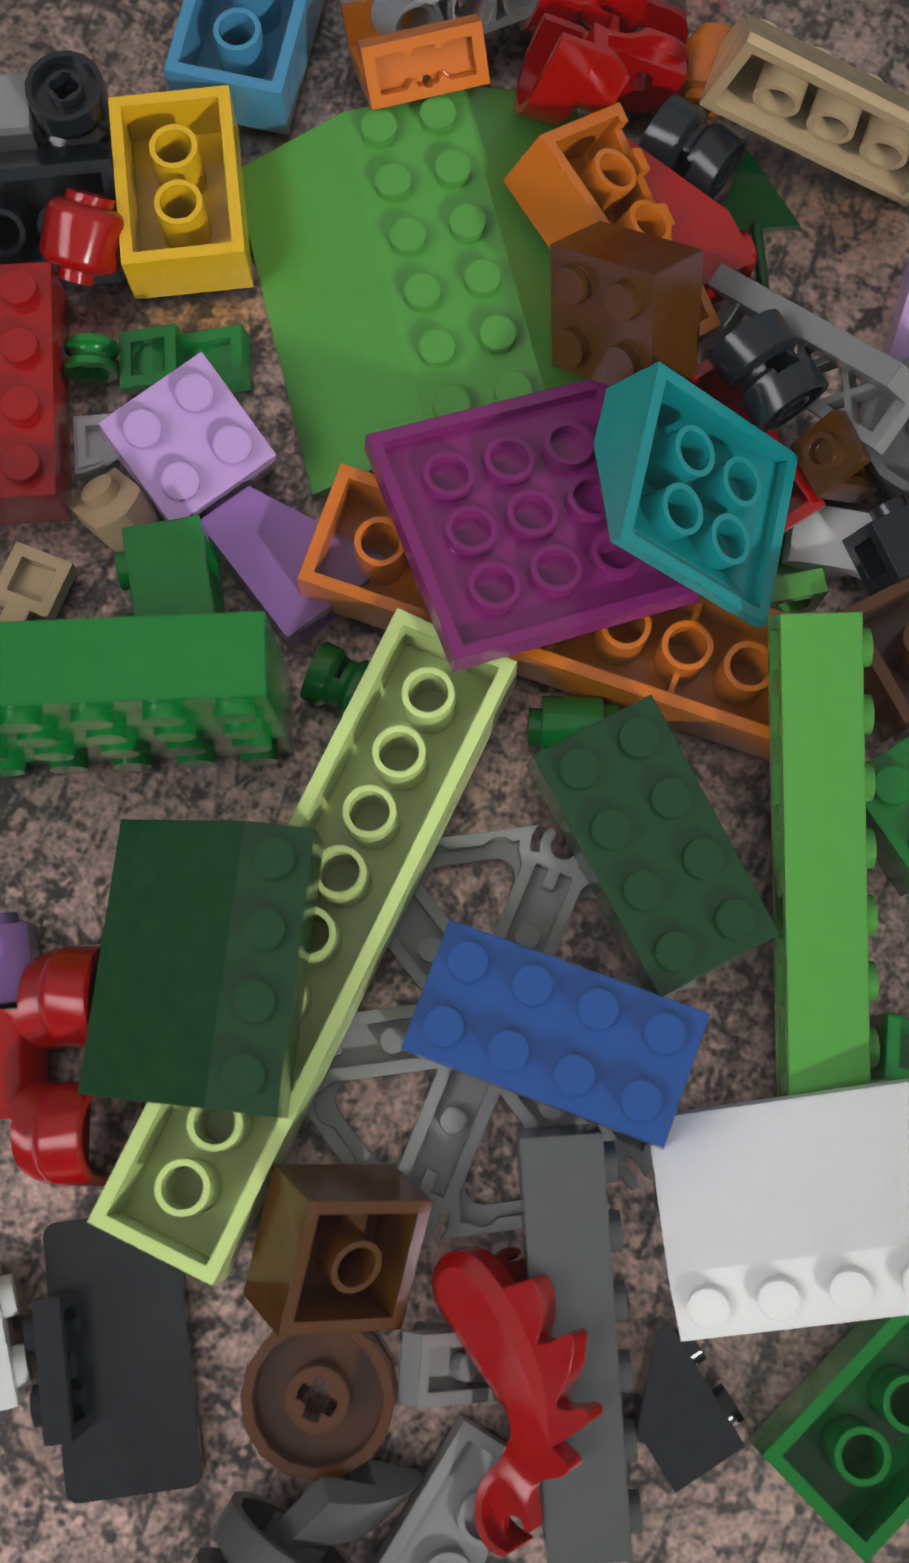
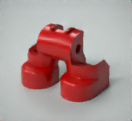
[514,0,689,126]
[0,944,112,1187]

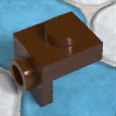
[789,409,878,504]

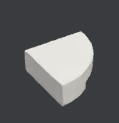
[73,414,121,481]

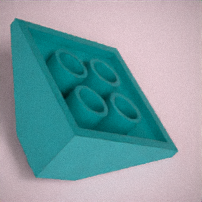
[594,361,798,628]

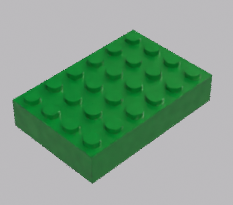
[0,611,294,777]

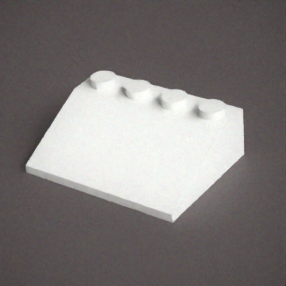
[650,1078,909,1342]

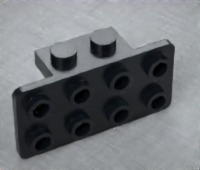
[24,1218,204,1503]

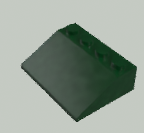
[78,819,324,1119]

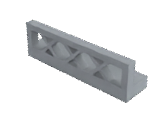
[701,263,909,455]

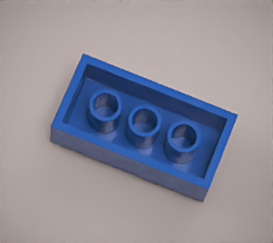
[401,919,710,1150]

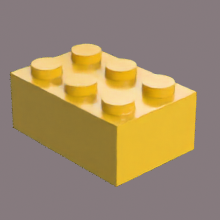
[108,85,254,300]

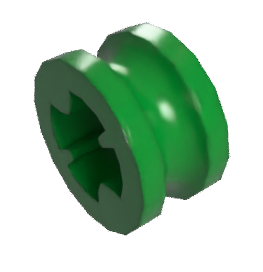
[63,333,119,385]

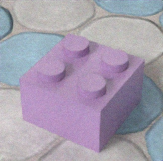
[98,351,277,521]

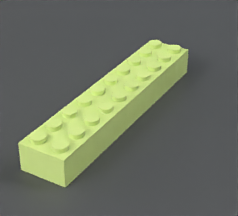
[87,608,517,1286]

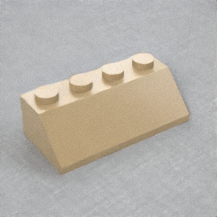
[699,12,909,207]

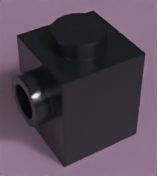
[842,494,909,596]

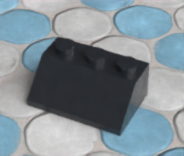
[0,141,128,288]

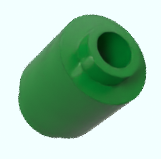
[528,696,619,751]

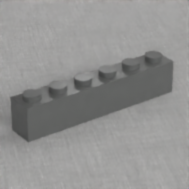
[516,1123,643,1563]

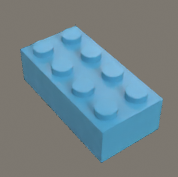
[164,0,324,135]

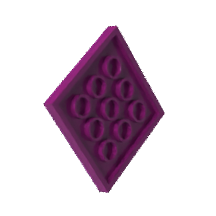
[364,379,700,672]

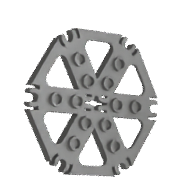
[306,825,697,1240]

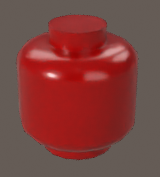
[39,187,124,286]

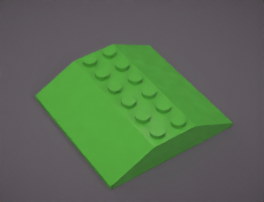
[242,87,588,500]

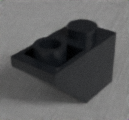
[630,1314,746,1493]

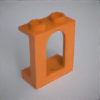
[340,0,490,110]

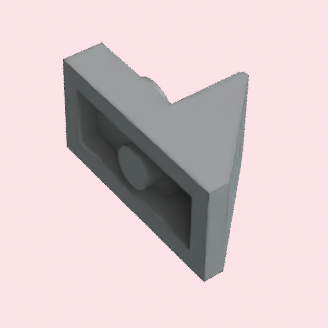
[398,1321,499,1409]

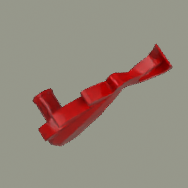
[431,1246,603,1557]

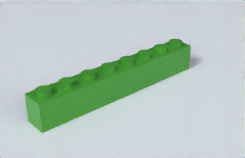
[767,612,880,1097]

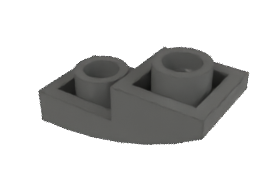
[279,1460,424,1547]

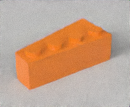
[503,102,721,344]

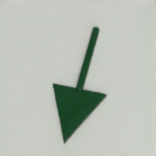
[723,149,800,289]

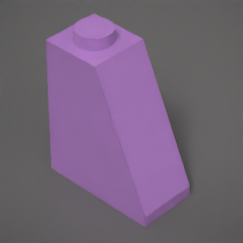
[201,486,384,653]

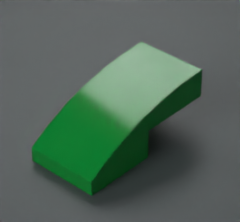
[119,323,251,395]

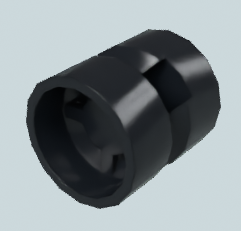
[25,50,111,148]
[639,92,749,200]
[708,308,829,433]

